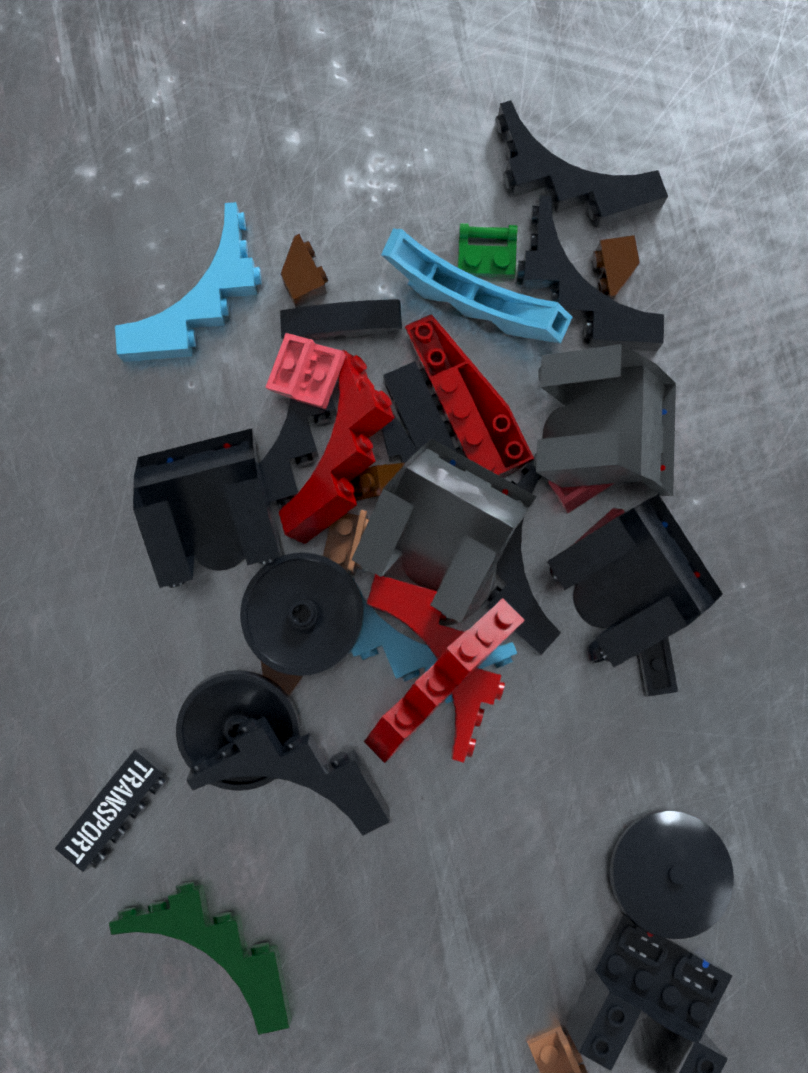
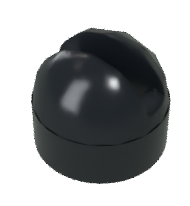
[587,640,606,664]

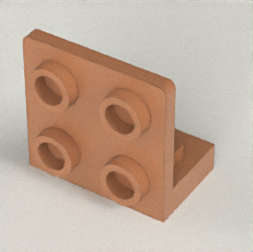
[323,510,369,576]
[527,1026,588,1073]

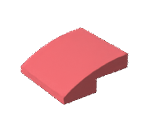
[265,333,346,410]

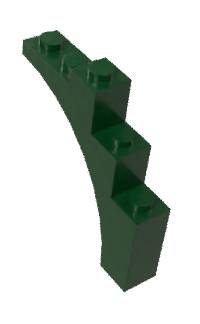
[109,882,292,1035]

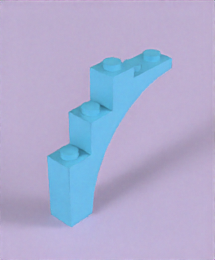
[115,202,262,362]
[381,228,572,344]
[351,578,517,704]

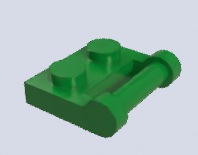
[458,223,518,278]

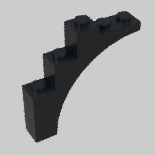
[495,100,668,228]
[517,195,664,351]
[259,396,337,508]
[485,460,561,656]
[186,716,390,836]

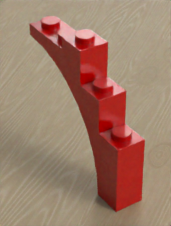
[278,349,394,544]
[367,574,505,763]
[364,598,525,763]

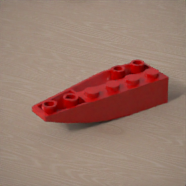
[405,314,534,478]

